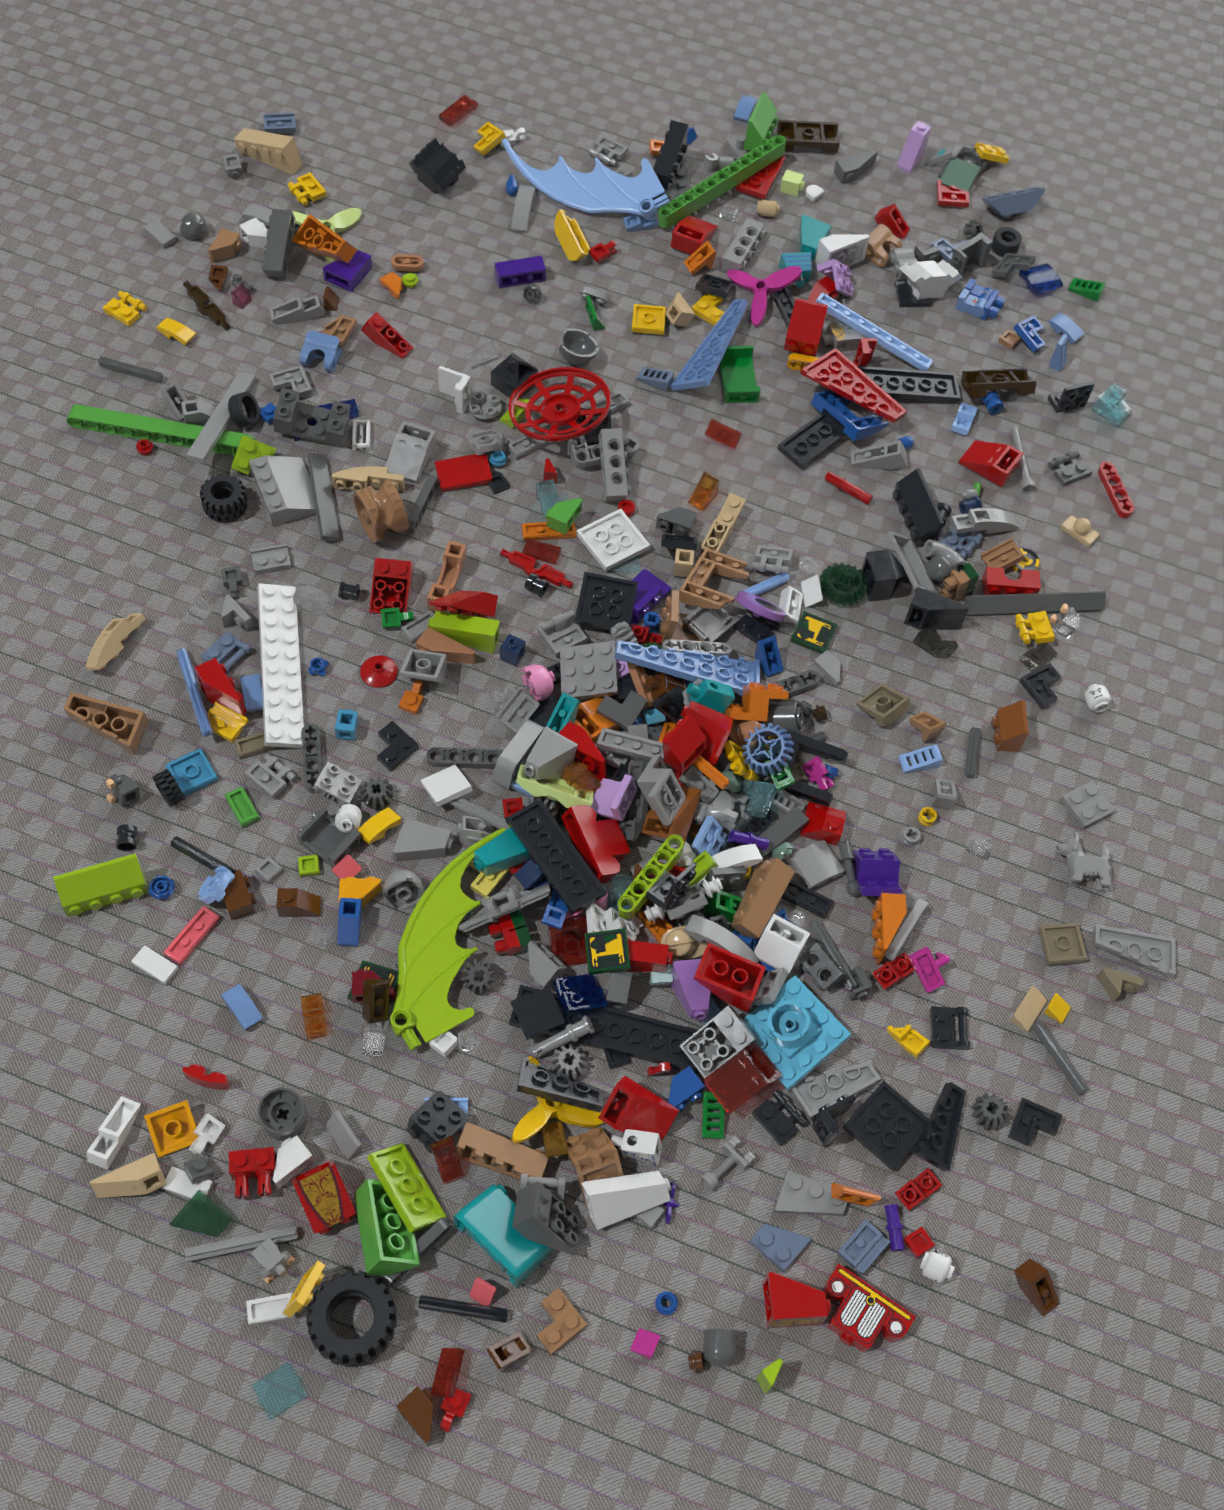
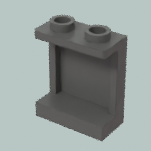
[950,233,993,281]
[298,808,362,868]

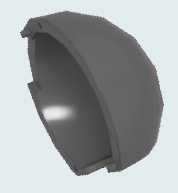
[559,328,599,365]

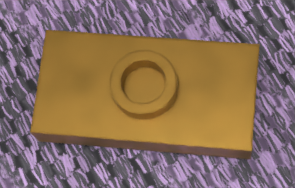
[541,1121,568,1157]

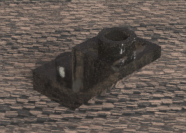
[913,629,959,658]

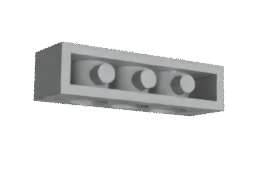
[721,218,766,272]
[598,428,630,502]

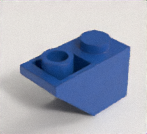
[337,898,363,946]
[668,1066,705,1114]

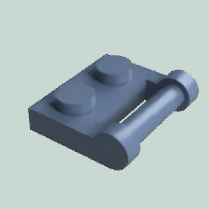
[201,631,252,675]

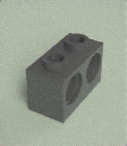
[798,942,847,991]

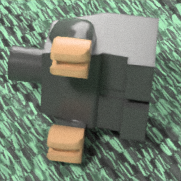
[106,774,140,807]

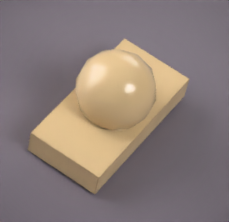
[1060,515,1100,548]

